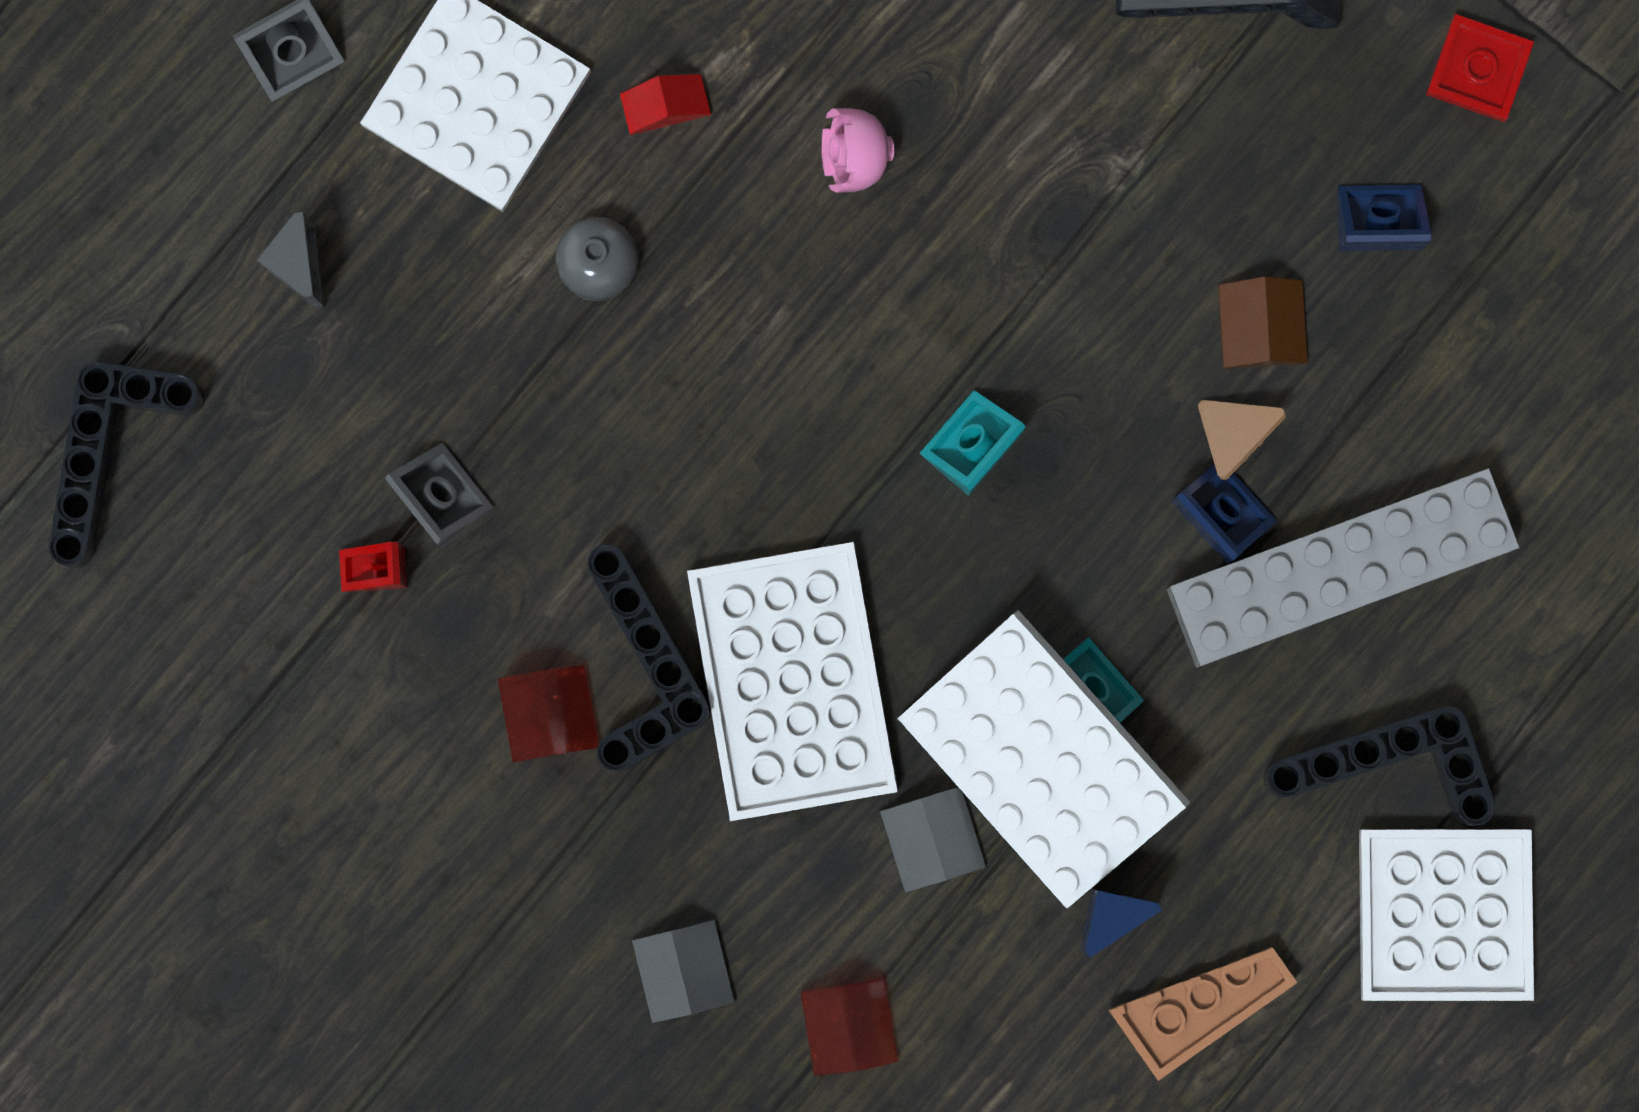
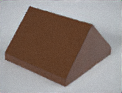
[1218,277,1308,369]

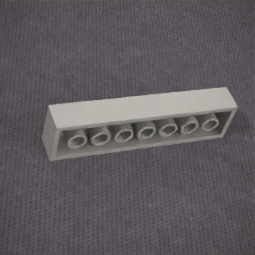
[1166,468,1519,668]

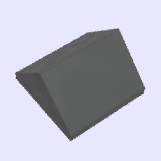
[233,0,344,102]
[257,212,324,308]
[385,443,494,549]
[880,787,986,892]
[632,920,735,1023]

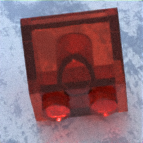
[498,665,599,763]

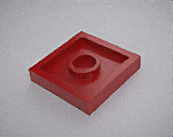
[1425,14,1534,122]

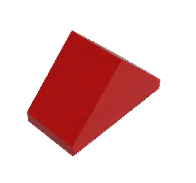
[620,74,711,135]
[339,542,407,592]

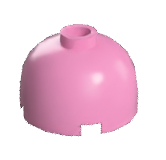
[822,108,894,193]

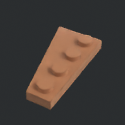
[1108,947,1297,1081]

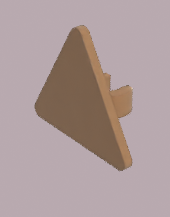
[1198,400,1286,480]

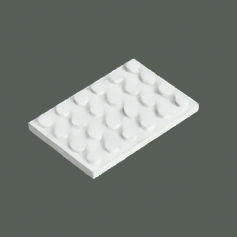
[687,542,897,821]
[898,610,1190,908]

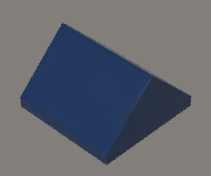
[1337,185,1432,251]
[1172,464,1276,565]
[1081,889,1162,958]

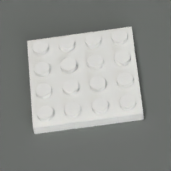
[360,0,591,212]
[1359,830,1534,1001]

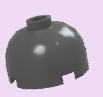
[555,216,639,301]

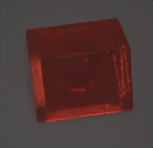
[800,978,898,1076]

